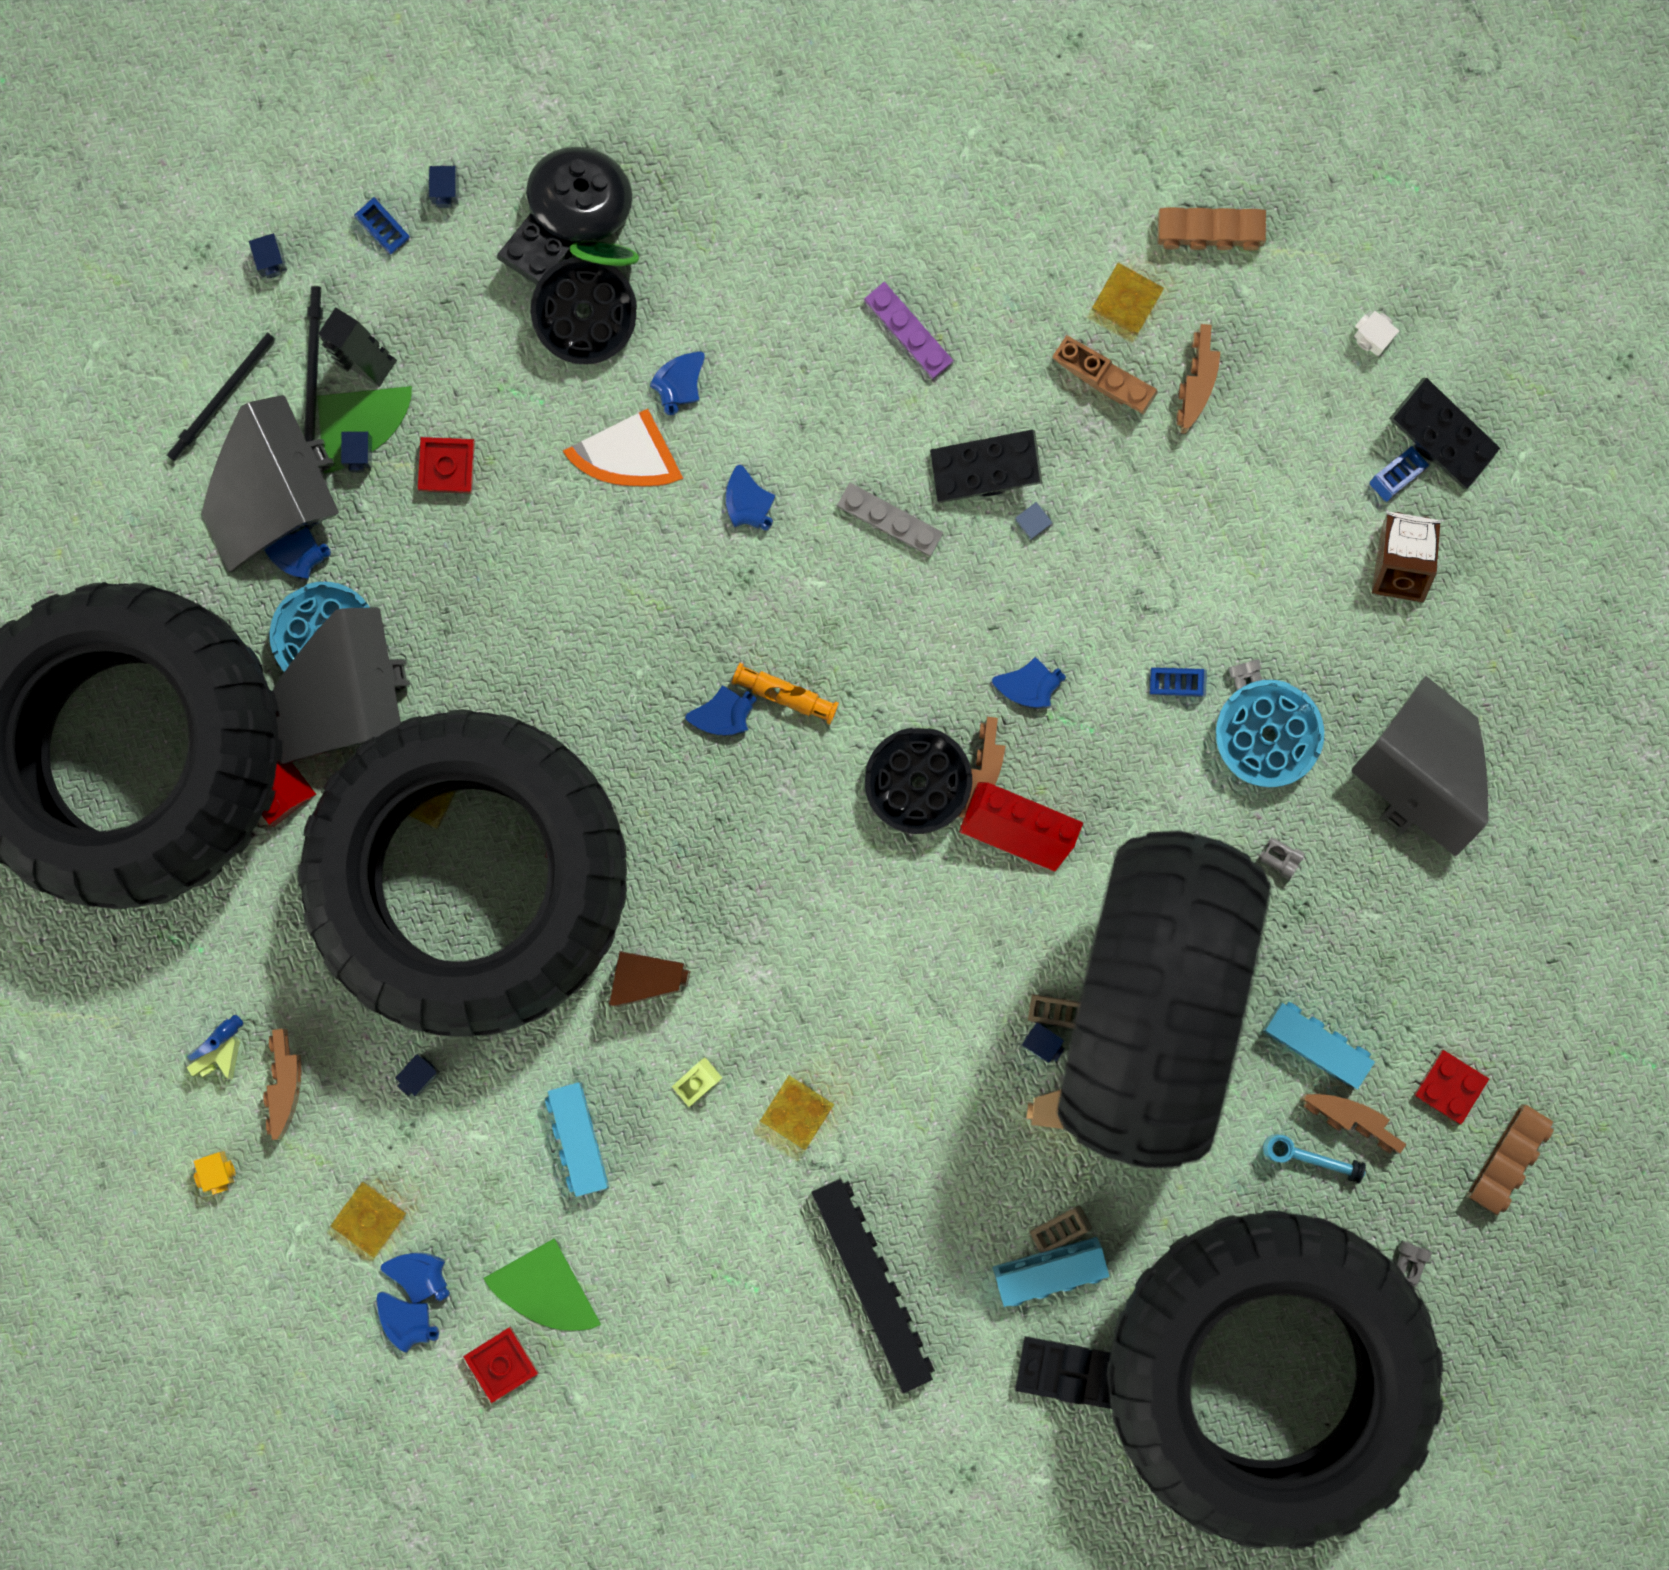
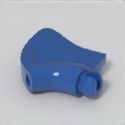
[650,352,705,415]
[726,465,776,531]
[264,527,331,579]
[992,657,1066,709]
[685,685,757,736]
[186,1015,244,1061]
[380,1252,450,1303]
[377,1291,439,1353]

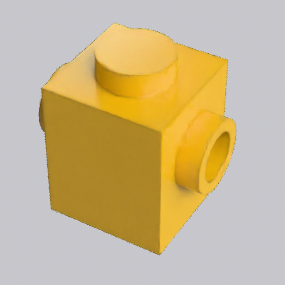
[193,1151,236,1195]

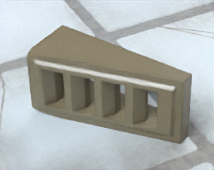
[1028,994,1080,1029]
[1029,1205,1092,1253]

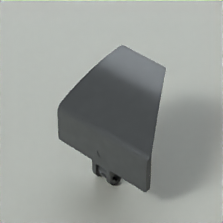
[201,395,339,572]
[272,607,411,765]
[1351,676,1488,856]

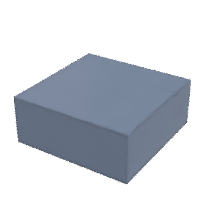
[1015,502,1053,540]

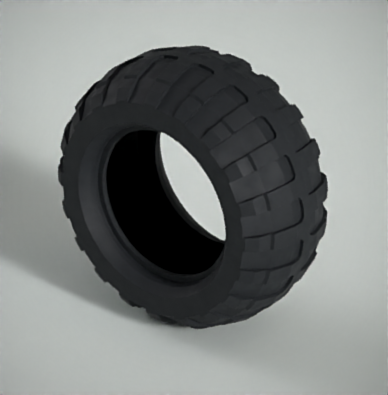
[0,582,283,909]
[298,709,627,1037]
[1057,831,1271,1169]
[1107,1210,1444,1550]

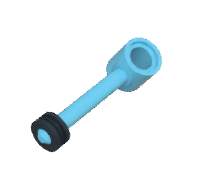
[1263,1134,1366,1184]

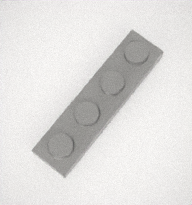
[837,482,943,557]

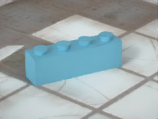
[1262,1002,1375,1090]
[545,1082,609,1197]
[992,1237,1109,1307]

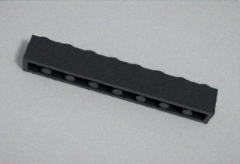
[811,1178,935,1394]

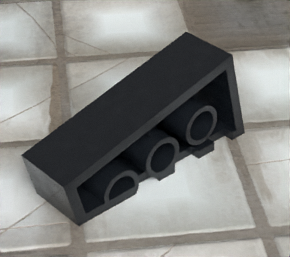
[318,307,397,387]

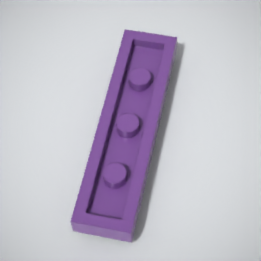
[864,281,954,380]

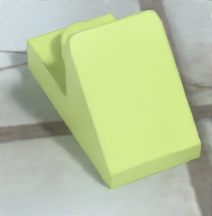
[187,1036,240,1079]
[672,1057,722,1107]

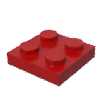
[418,437,475,494]
[1413,1050,1489,1125]
[463,1326,539,1403]

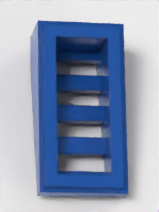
[354,197,410,255]
[1369,446,1430,502]
[1150,668,1207,697]

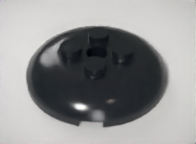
[526,147,632,243]
[530,257,637,364]
[865,728,973,834]

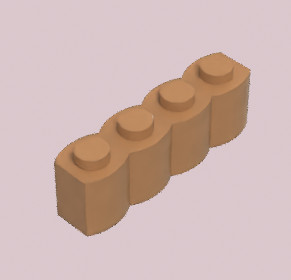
[1158,207,1266,251]
[1466,1104,1554,1215]

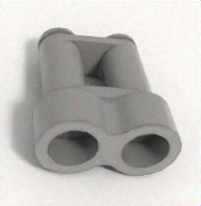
[1228,659,1262,690]
[1258,837,1306,881]
[1396,1240,1433,1287]

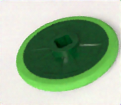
[570,241,639,266]

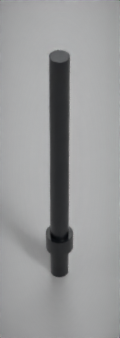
[304,286,323,442]
[167,332,275,462]

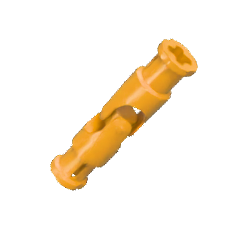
[731,662,839,725]

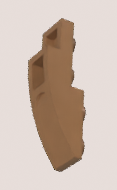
[1177,324,1221,434]
[1052,335,1158,415]
[959,717,1006,818]
[263,1029,302,1140]
[1300,1094,1407,1154]

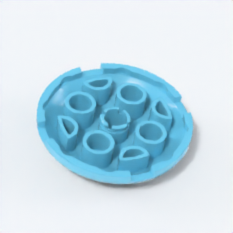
[269,581,369,672]
[1216,680,1324,788]

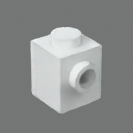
[1354,311,1399,357]

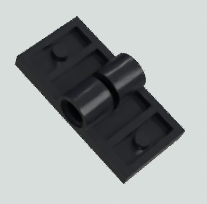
[497,213,576,285]
[1389,378,1500,489]
[930,429,1043,503]
[1015,1336,1112,1409]

